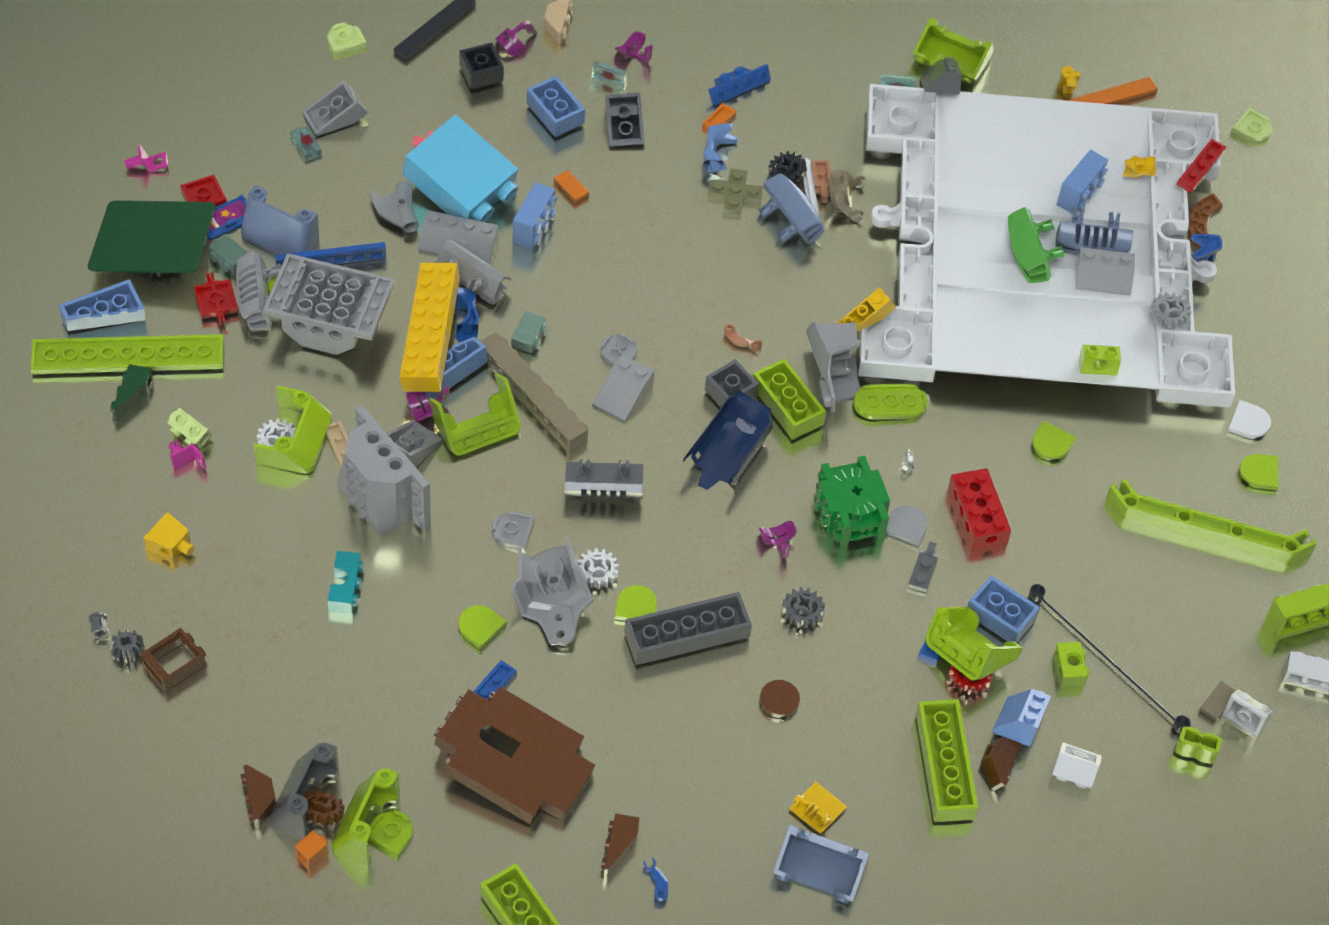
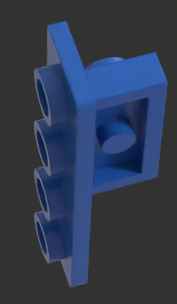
[708,64,771,105]

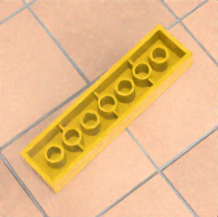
[399,263,460,392]

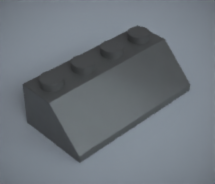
[920,57,962,95]

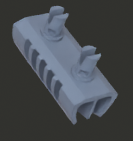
[758,174,825,244]
[1055,207,1133,254]

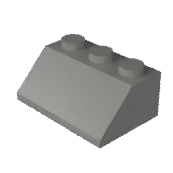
[1076,247,1135,296]

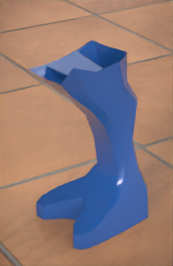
[1191,234,1223,263]
[455,287,480,342]

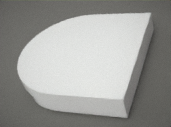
[1228,400,1271,439]

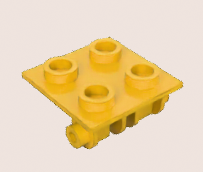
[789,781,847,835]

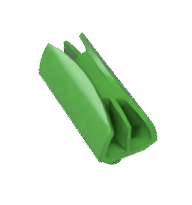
[1008,207,1064,283]

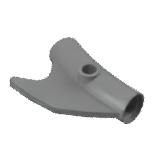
[370,181,419,233]

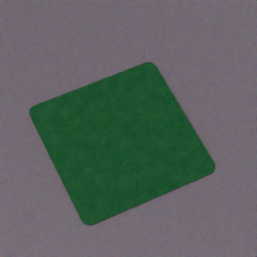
[87,200,215,273]

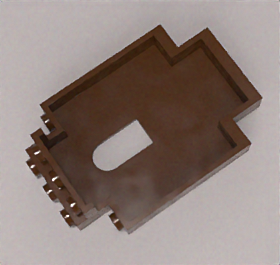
[434,686,596,824]

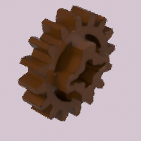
[304,790,345,826]

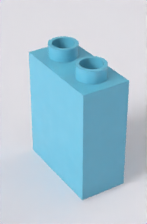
[402,114,519,222]

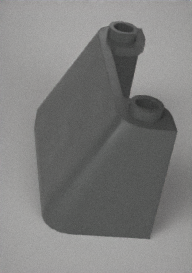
[270,743,339,839]

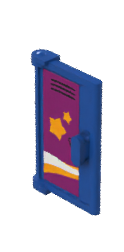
[207,194,247,240]

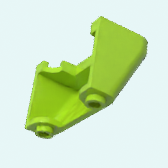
[912,18,994,85]
[925,606,1022,680]
[331,768,400,866]

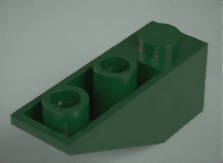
[110,364,153,421]

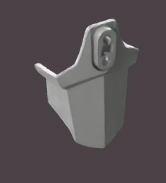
[806,321,862,413]
[511,537,594,646]

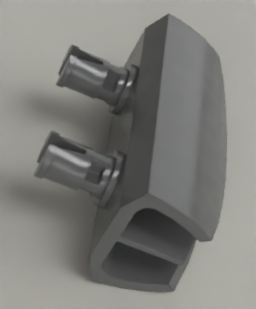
[565,458,644,499]

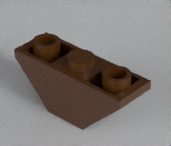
[981,737,1022,791]
[240,765,276,830]

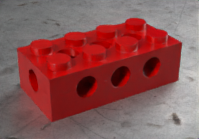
[948,468,1012,550]

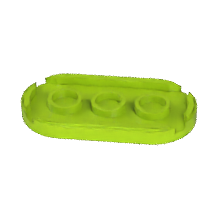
[853,384,928,420]

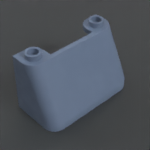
[241,185,319,255]
[773,825,870,904]

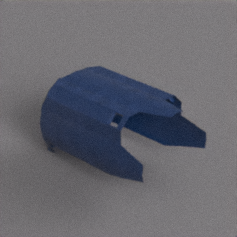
[683,390,773,490]

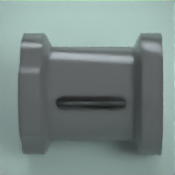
[88,612,110,639]

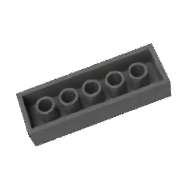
[624,592,752,665]

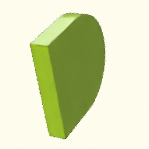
[1032,420,1077,460]
[1239,454,1279,491]
[614,585,657,621]
[458,605,507,650]
[368,811,413,858]

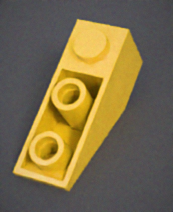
[837,287,896,332]

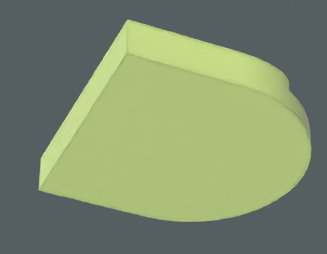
[327,23,367,56]
[1231,108,1273,143]

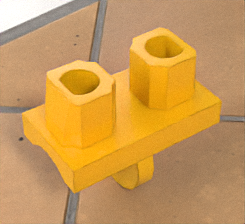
[1057,66,1081,97]
[1123,156,1157,178]

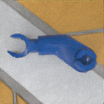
[644,857,668,902]

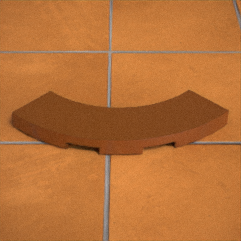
[1188,192,1223,250]

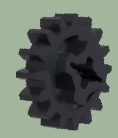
[768,151,807,184]

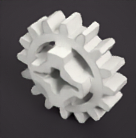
[257,418,296,447]
[578,548,619,589]

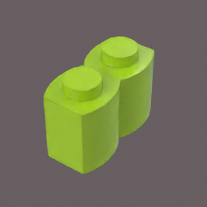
[1175,727,1222,764]

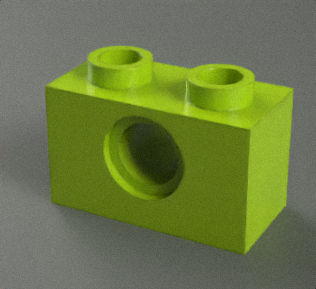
[1079,344,1121,376]
[1054,642,1089,687]

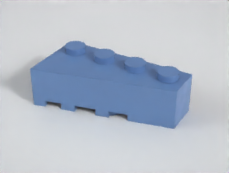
[59,279,145,331]
[425,337,488,399]

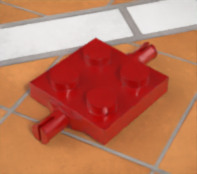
[194,272,239,325]

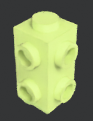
[167,408,212,450]

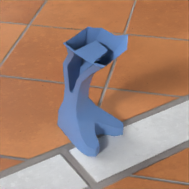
[703,123,738,173]

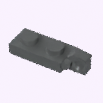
[908,541,938,593]

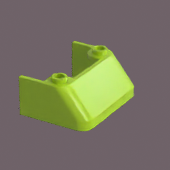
[428,373,521,455]
[253,386,332,474]

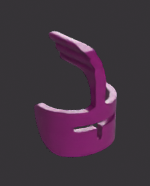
[495,21,537,57]
[614,31,653,63]
[406,387,450,422]
[759,520,797,559]

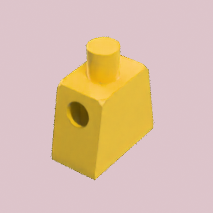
[143,512,194,559]

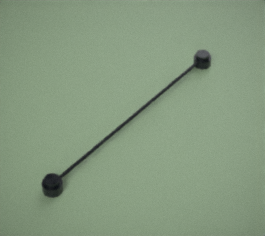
[1029,584,1191,733]

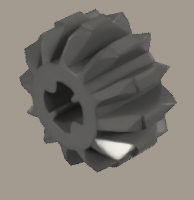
[109,628,145,664]

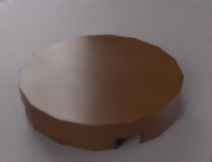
[759,680,800,718]

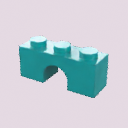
[328,551,364,614]

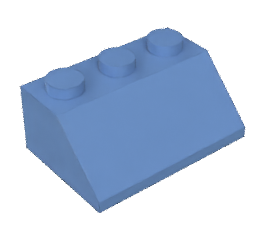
[992,689,1051,747]

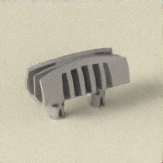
[436,240,511,305]
[236,251,282,330]

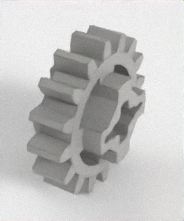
[1150,292,1191,329]

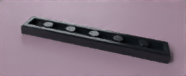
[393,0,476,61]

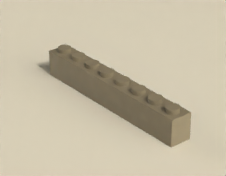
[480,332,588,452]

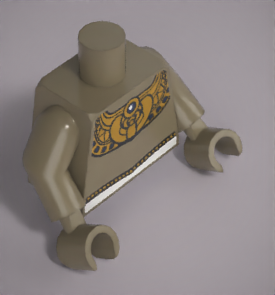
[829,170,865,222]

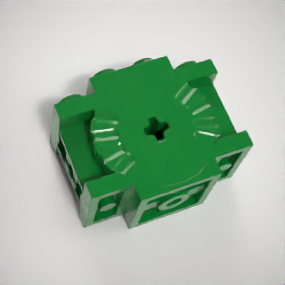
[814,455,890,548]

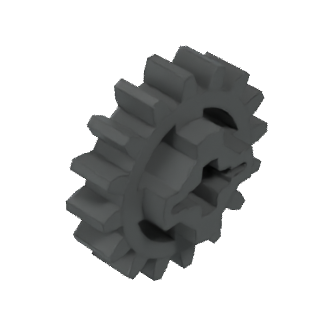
[782,587,825,628]

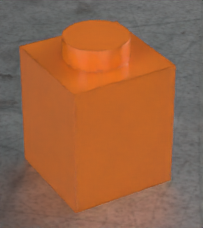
[294,830,328,869]

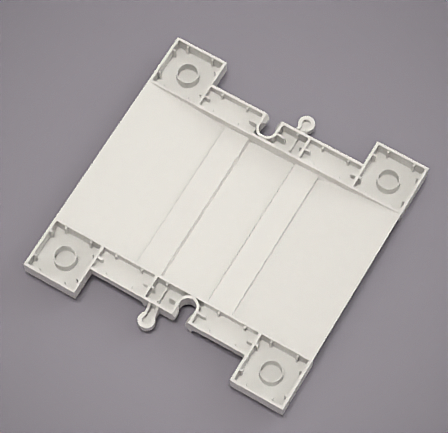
[858,84,1235,407]

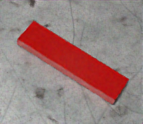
[1176,139,1227,193]

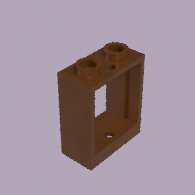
[140,628,206,692]

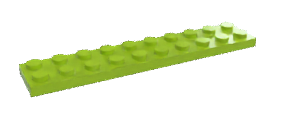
[30,334,224,374]

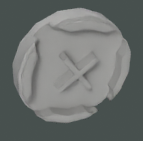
[600,334,638,366]

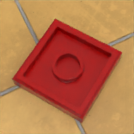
[180,175,227,207]

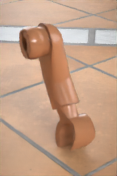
[724,324,762,352]

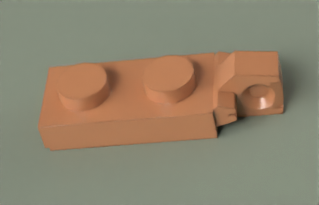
[811,160,831,203]

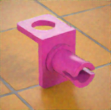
[124,145,168,173]
[168,440,207,469]

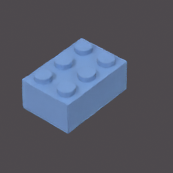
[527,76,585,137]
[1056,149,1109,214]
[513,182,557,251]
[967,575,1040,643]

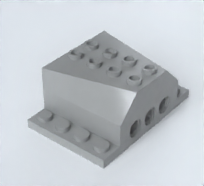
[263,253,395,355]
[337,405,431,537]

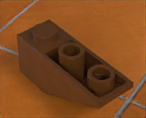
[601,813,640,879]

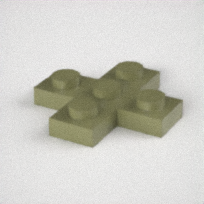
[708,168,763,216]

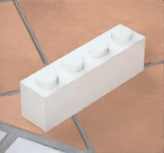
[1283,651,1329,692]

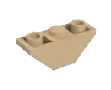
[544,0,574,45]

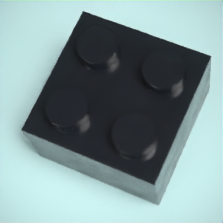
[459,42,504,89]

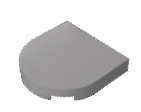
[886,505,927,547]
[492,511,535,551]

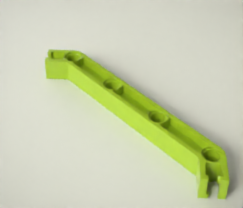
[1107,479,1317,563]

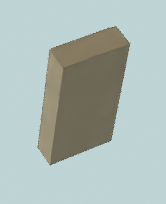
[1199,681,1236,722]

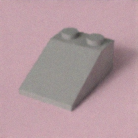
[302,80,368,136]
[592,355,654,423]
[387,420,443,467]

